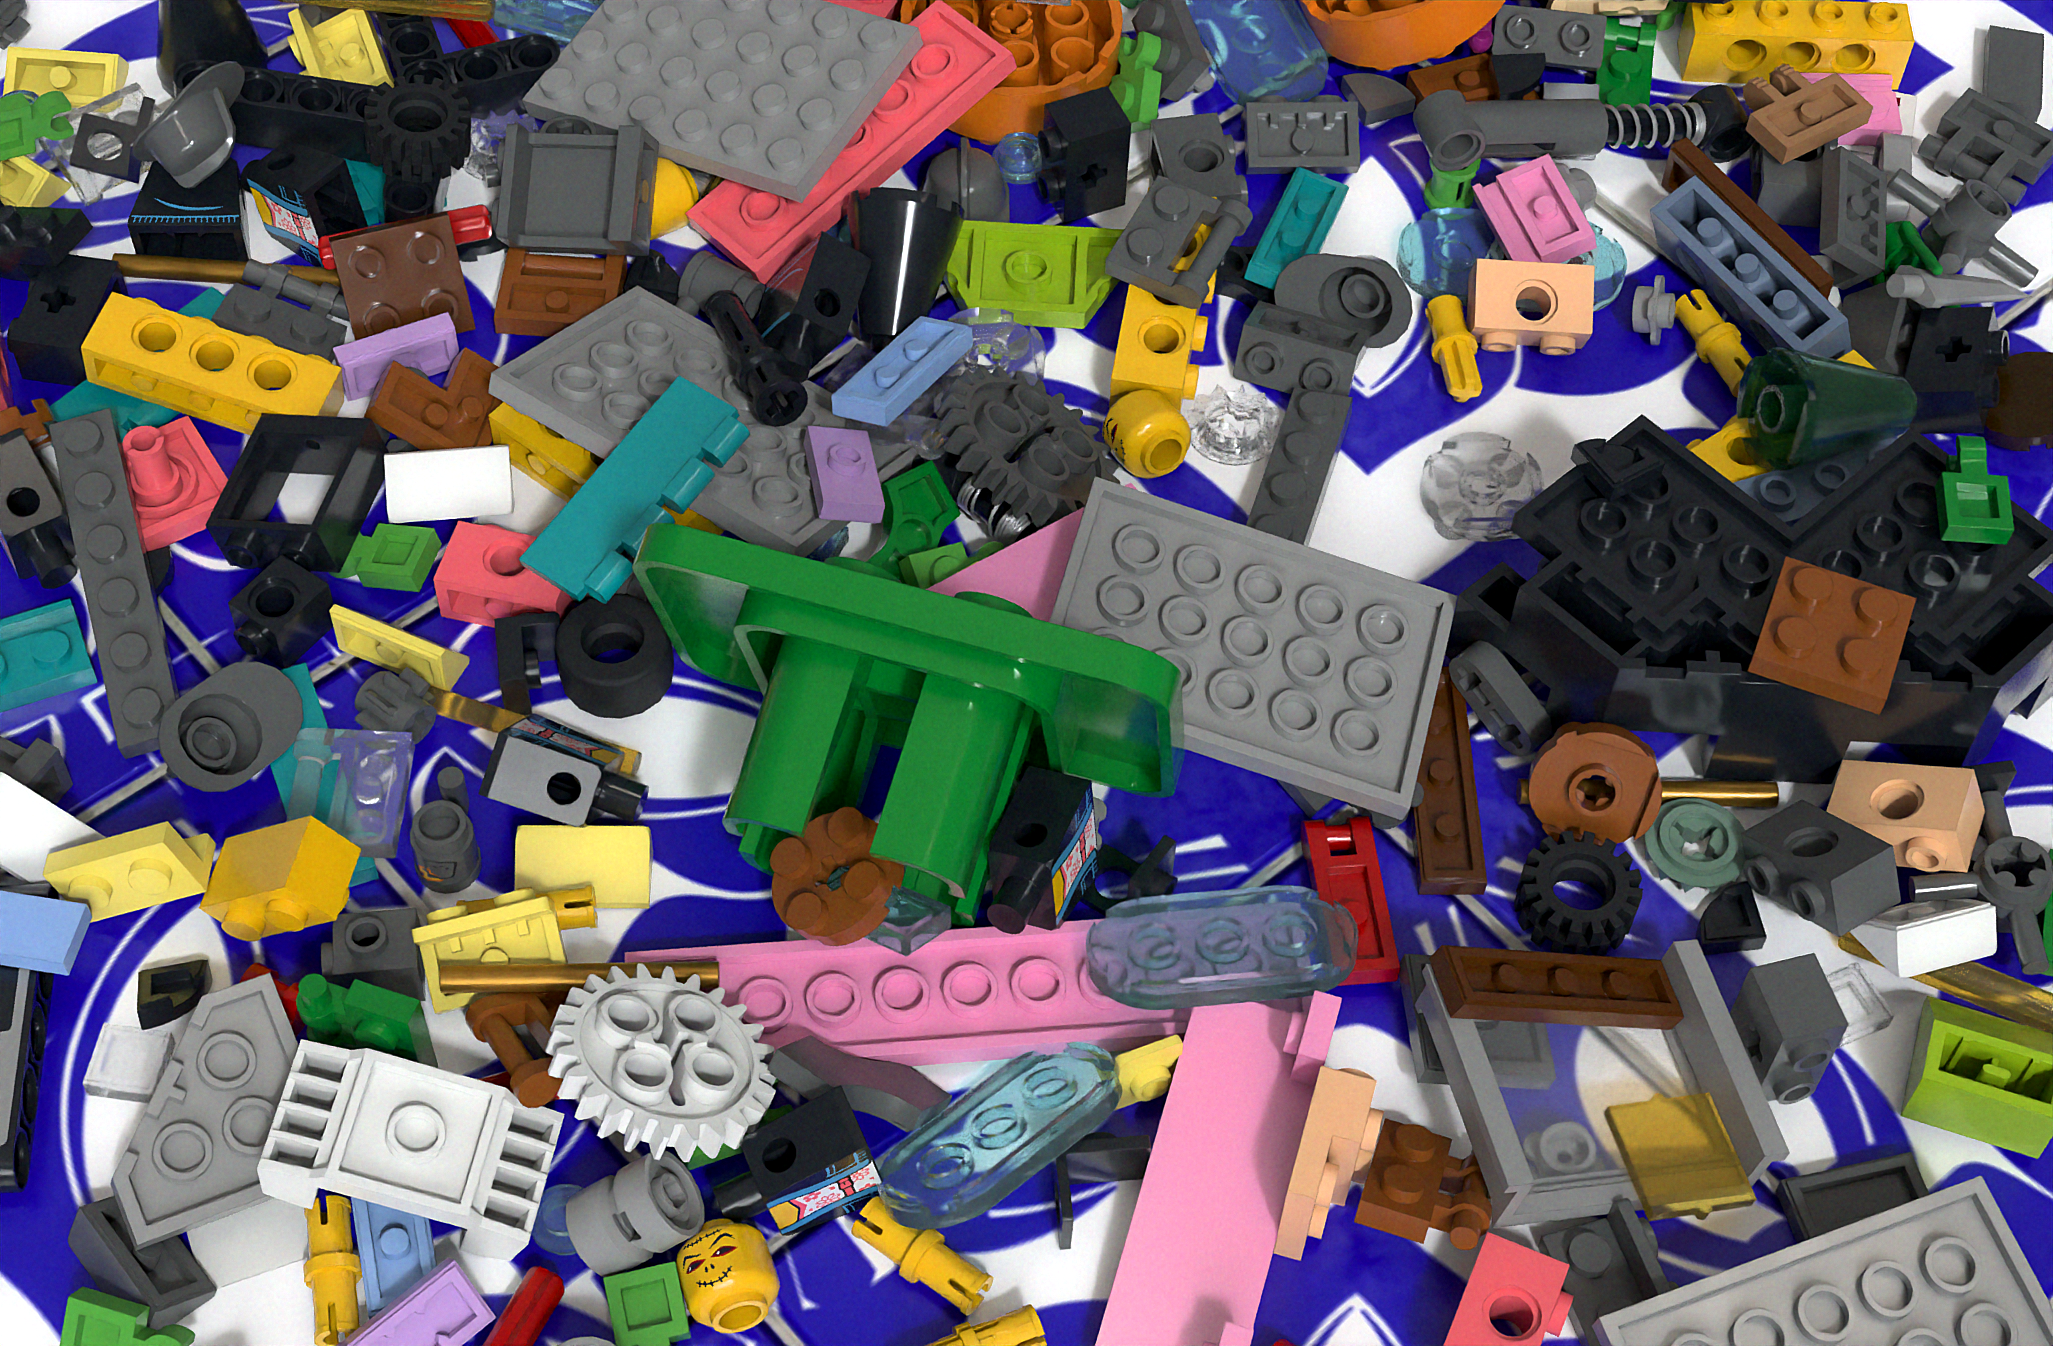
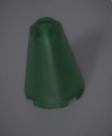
[1737,347,1917,471]

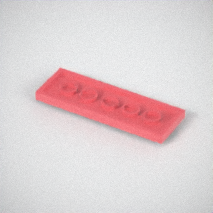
[685,0,1017,285]

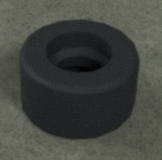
[555,594,674,719]

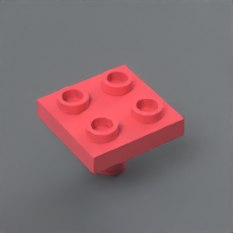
[122,415,228,552]

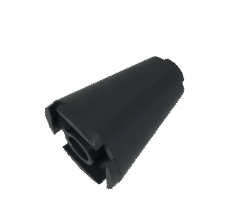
[156,0,268,100]
[847,187,965,354]

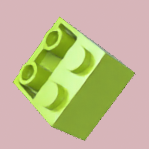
[1900,996,2053,1159]

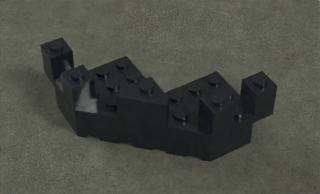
[1445,414,2053,784]

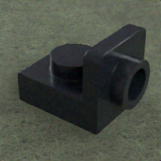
[494,612,561,718]

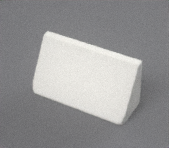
[384,444,515,523]
[0,772,106,901]
[1849,898,1997,978]

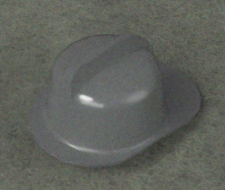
[132,61,245,189]
[919,137,1010,223]
[1274,253,1413,348]
[157,661,303,792]

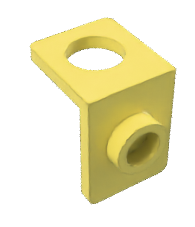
[1087,1035,1183,1110]

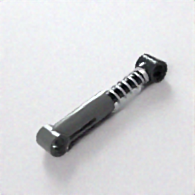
[1412,84,1755,171]

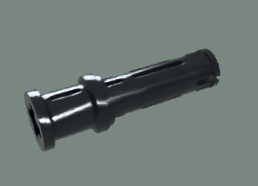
[705,290,808,427]

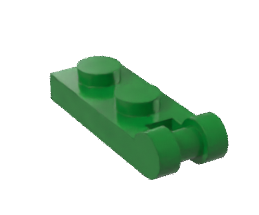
[1593,17,1657,147]

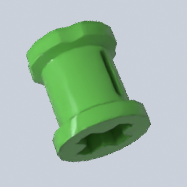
[1423,158,1481,216]

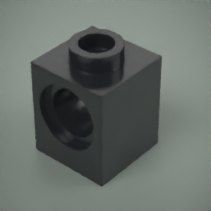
[228,554,334,669]

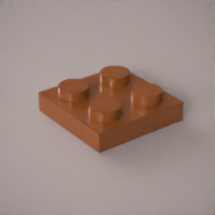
[1748,556,1916,715]

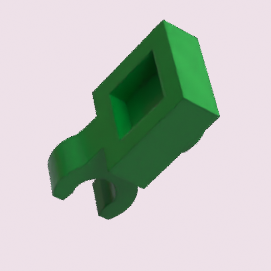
[1935,435,2014,545]

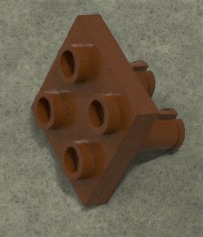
[328,211,476,341]

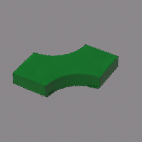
[866,460,961,584]

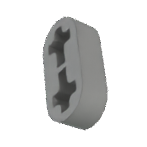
[1872,132,1912,225]

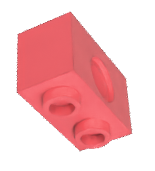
[433,521,576,628]
[1444,1232,1574,1346]

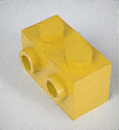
[199,815,362,941]

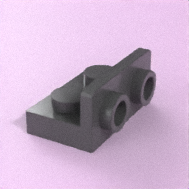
[1491,4,1607,71]
[1240,95,1360,174]
[1819,146,1888,290]
[1233,301,1371,397]
[1537,1198,1679,1346]

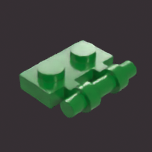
[296,973,438,1068]

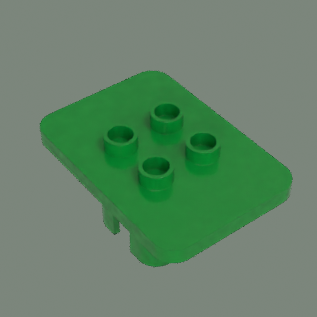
[632,523,1185,928]

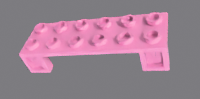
[1095,988,1342,1346]

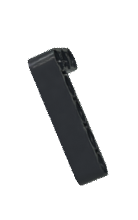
[365,0,560,126]
[173,59,453,223]

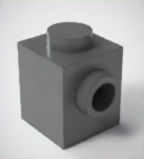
[321,908,426,1002]

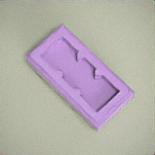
[333,312,459,402]
[803,425,885,524]
[337,1257,496,1346]

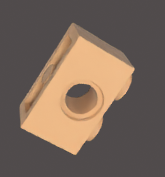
[1467,258,1595,356]
[1826,759,1985,873]

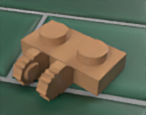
[1742,63,1873,165]

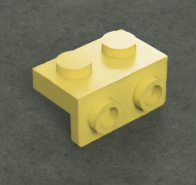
[287,3,394,88]
[42,821,216,923]
[411,889,568,1015]

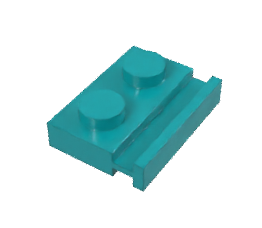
[0,598,97,713]

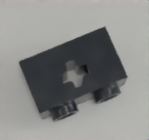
[1036,86,1132,224]
[7,254,129,387]
[1901,306,2010,434]

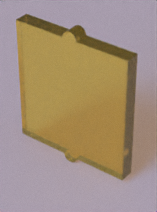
[1603,1093,1757,1221]

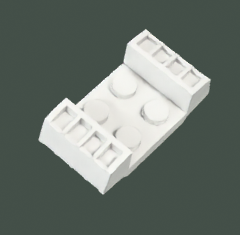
[257,1039,565,1261]

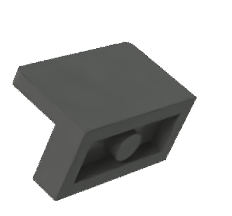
[1840,282,1930,390]

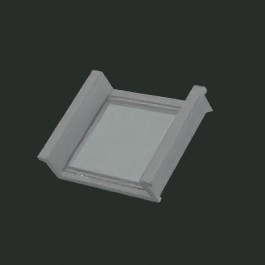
[1415,939,1790,1228]

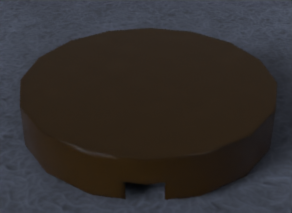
[1980,352,2053,451]

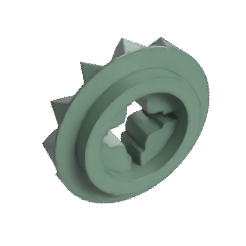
[1642,798,1745,894]

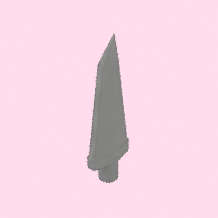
[1886,265,2032,308]

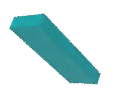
[1244,167,1349,290]

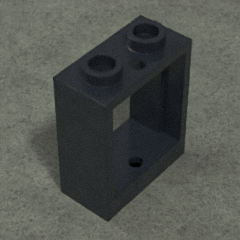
[205,413,389,573]

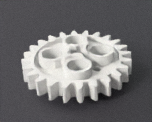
[545,963,776,1162]

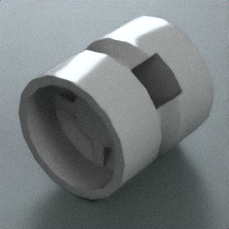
[566,1151,704,1277]

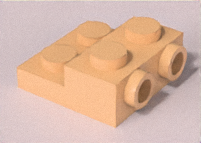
[1273,1066,1384,1261]

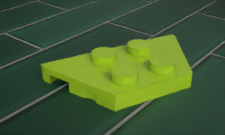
[943,220,1124,329]

